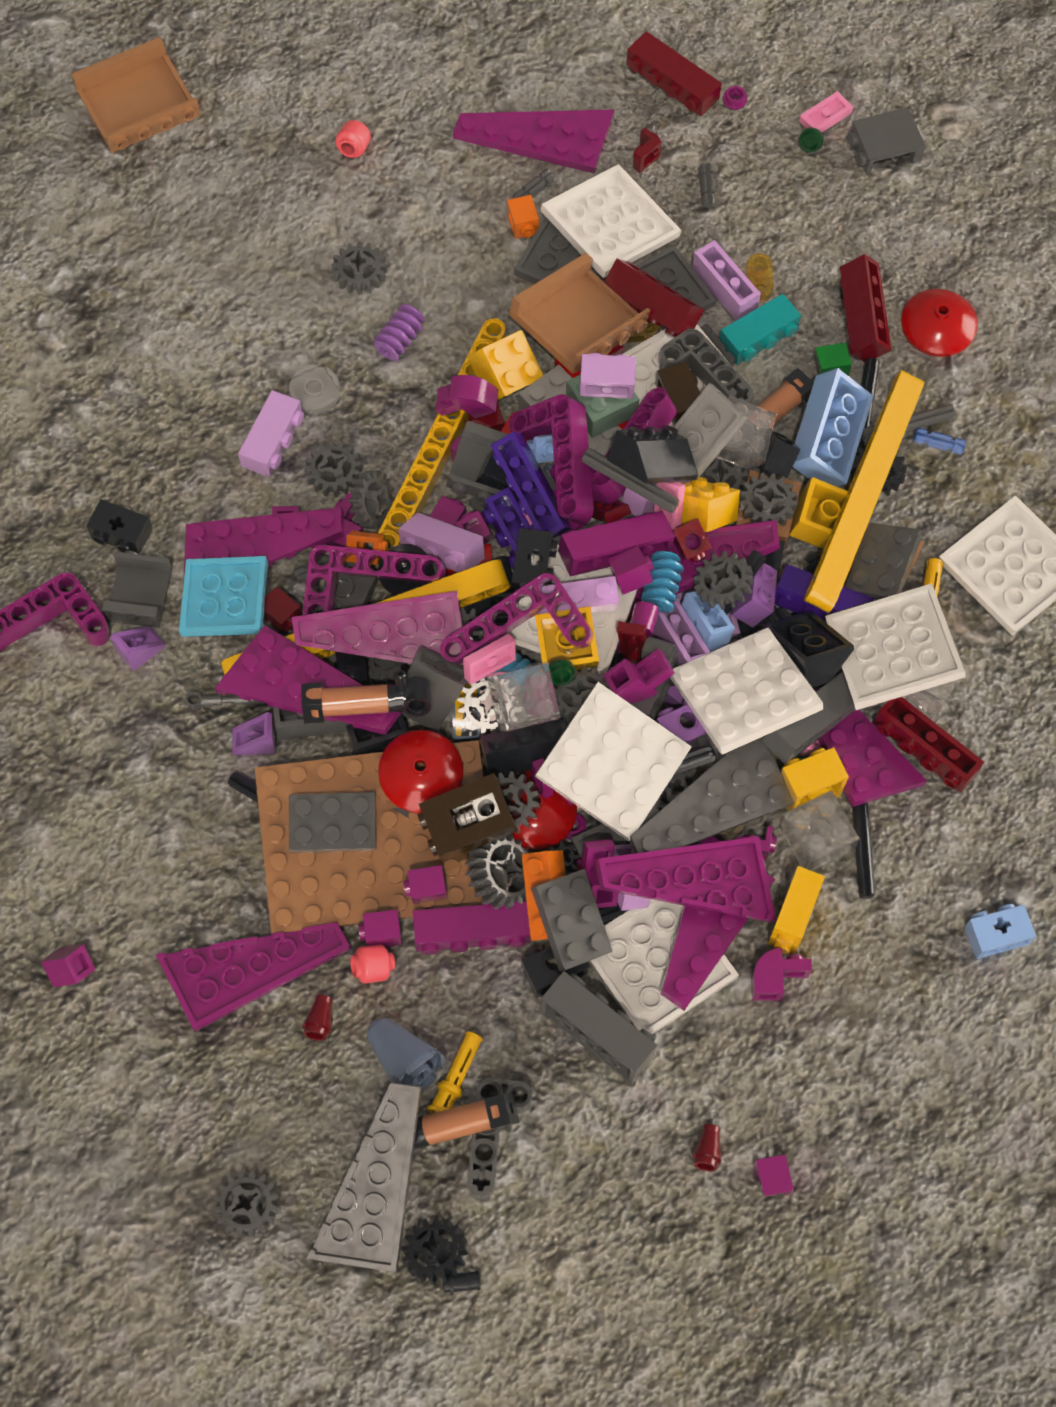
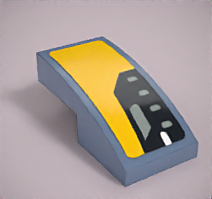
[452,681,481,741]

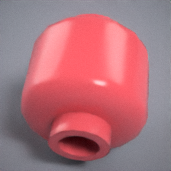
[335,120,371,158]
[350,944,395,984]

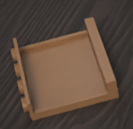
[71,37,200,153]
[509,253,650,374]

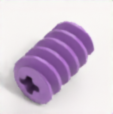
[374,304,425,362]

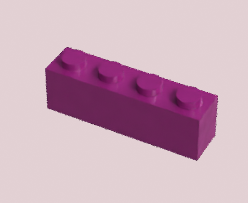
[558,511,675,577]
[413,901,531,955]

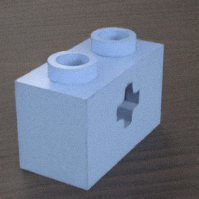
[682,588,735,652]
[964,904,1036,959]

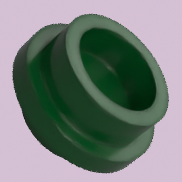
[799,127,824,152]
[546,660,575,686]

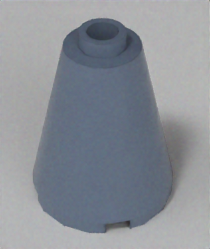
[367,1018,445,1092]

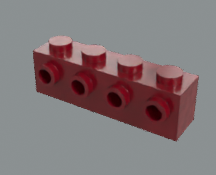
[626,31,722,116]
[840,254,891,363]
[604,258,704,337]
[873,697,984,793]

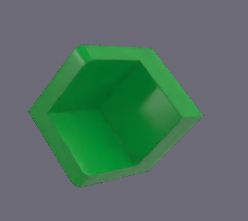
[815,342,852,376]

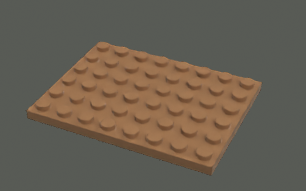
[255,740,494,935]

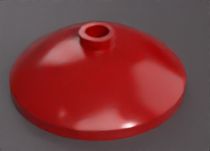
[901,289,978,357]
[378,730,463,814]
[492,770,577,851]

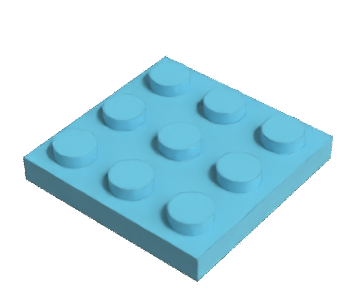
[179,556,268,637]

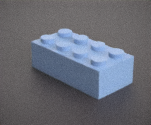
[793,368,873,487]

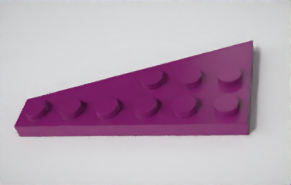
[453,109,615,174]
[183,507,344,585]
[291,591,464,667]
[215,625,401,735]
[813,685,927,807]
[595,836,777,923]
[660,836,775,1011]
[155,922,351,1032]

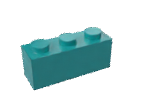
[719,294,801,365]

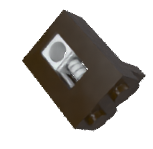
[417,773,518,862]

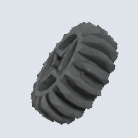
[465,835,529,909]

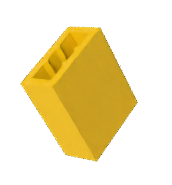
[768,866,825,955]

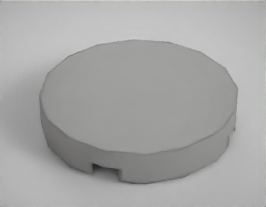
[288,365,340,414]

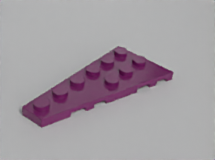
[629,520,780,615]

